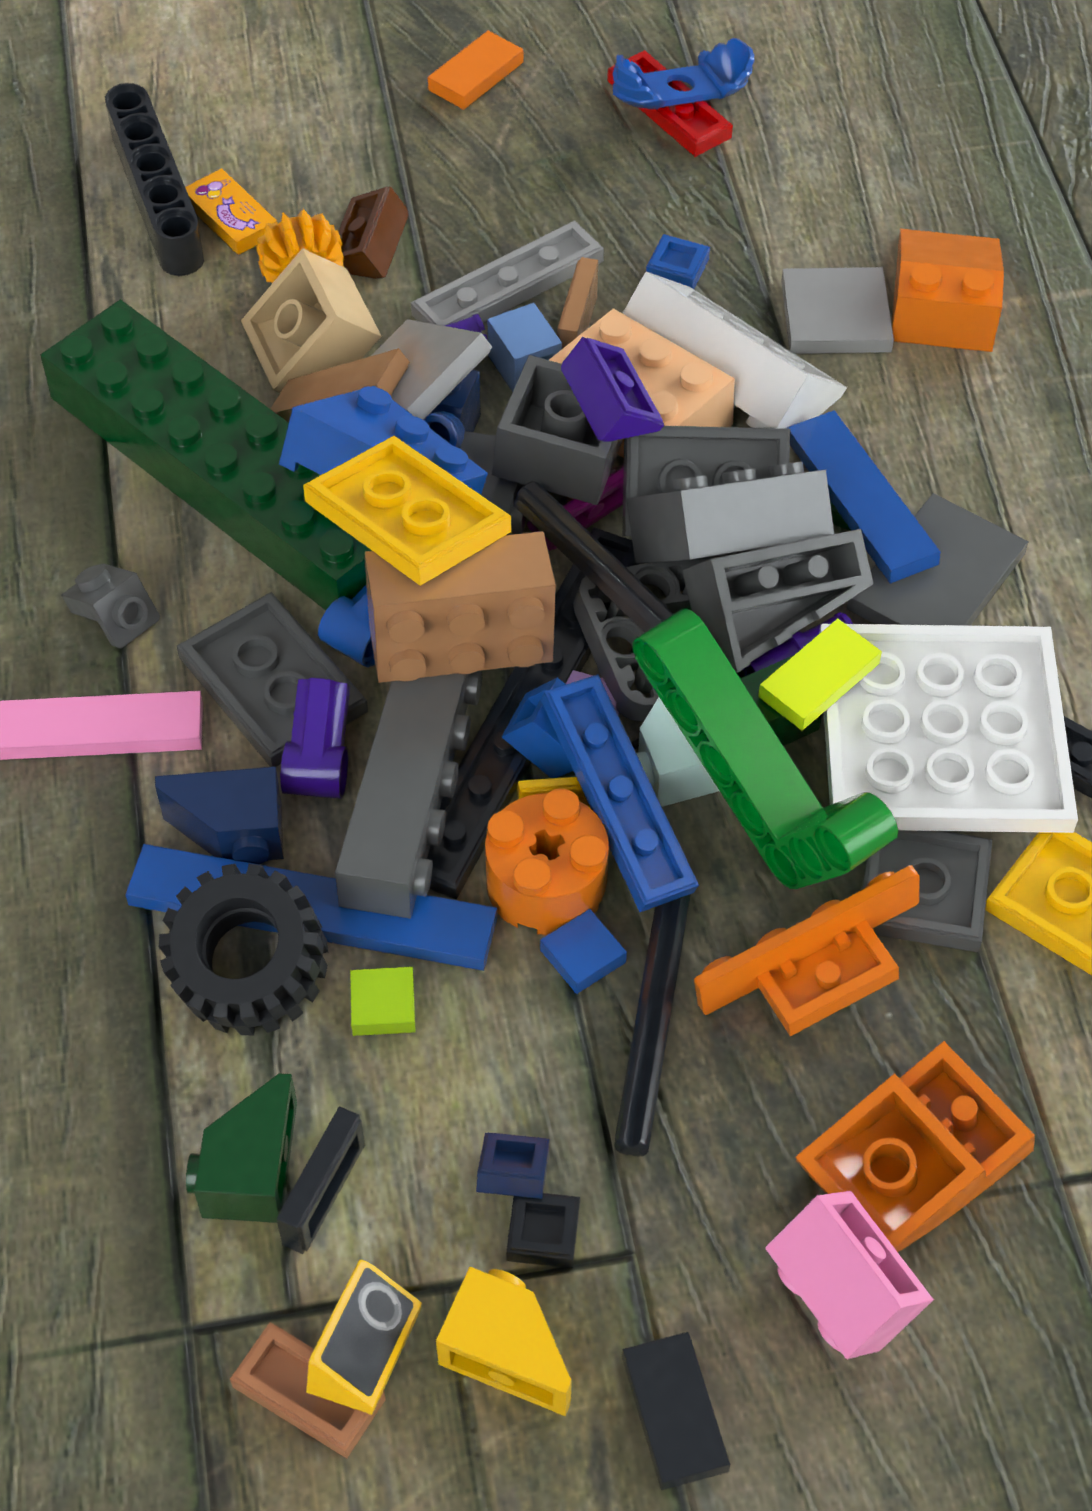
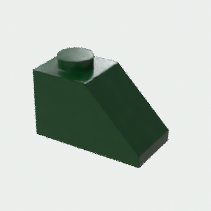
[186,1073,297,1223]

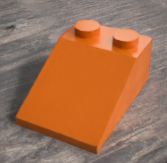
[892,228,1004,352]

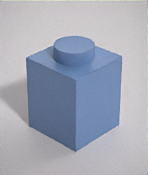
[487,303,562,392]

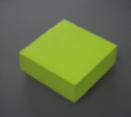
[350,967,416,1036]

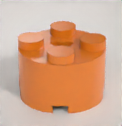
[485,788,609,935]

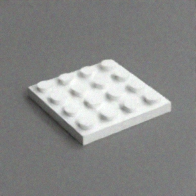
[819,624,1078,833]

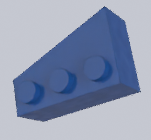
[279,386,488,495]

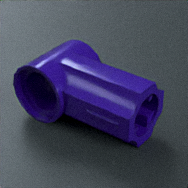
[280,678,350,799]

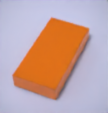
[428,30,524,110]

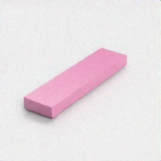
[0,691,203,760]

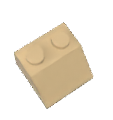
[241,248,382,393]

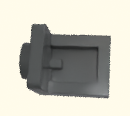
[61,564,160,648]

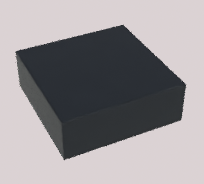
[506,1193,580,1268]

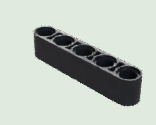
[105,83,204,276]

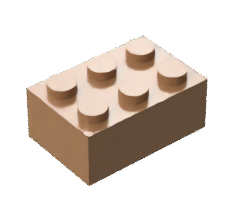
[365,531,556,683]

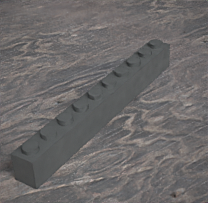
[335,431,526,919]

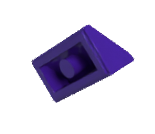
[561,337,664,442]

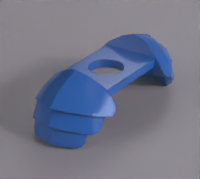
[613,38,755,109]

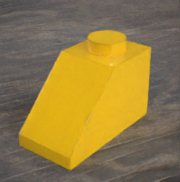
[436,1267,572,1417]

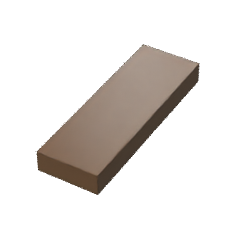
[270,348,410,422]

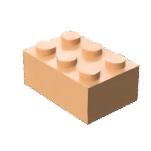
[549,308,734,458]

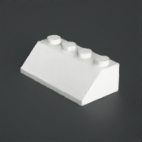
[622,272,847,429]

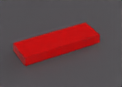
[608,50,733,157]

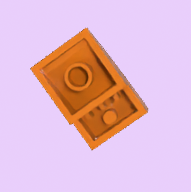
[795,1041,1035,1252]

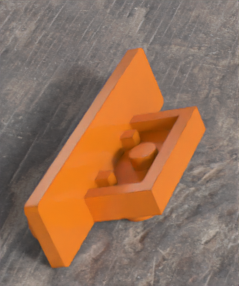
[694,865,920,1036]

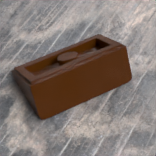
[338,186,409,279]

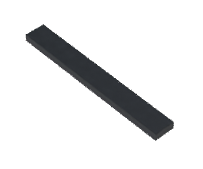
[427,528,639,899]

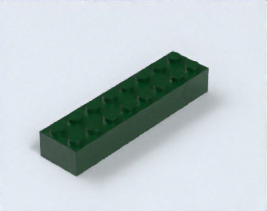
[40,299,372,610]

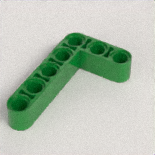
[633,609,898,889]

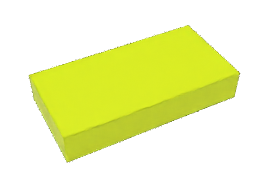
[758,619,882,731]

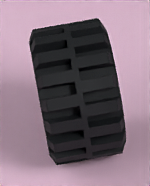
[158,864,328,1036]

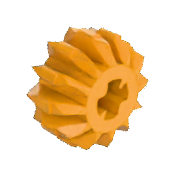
[257,208,344,283]

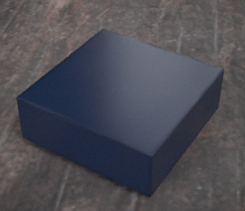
[476,1132,550,1199]

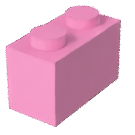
[765,1191,934,1360]

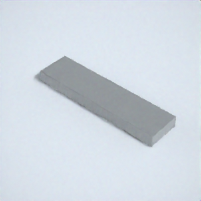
[411,220,604,326]

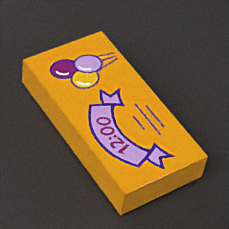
[185,168,278,255]

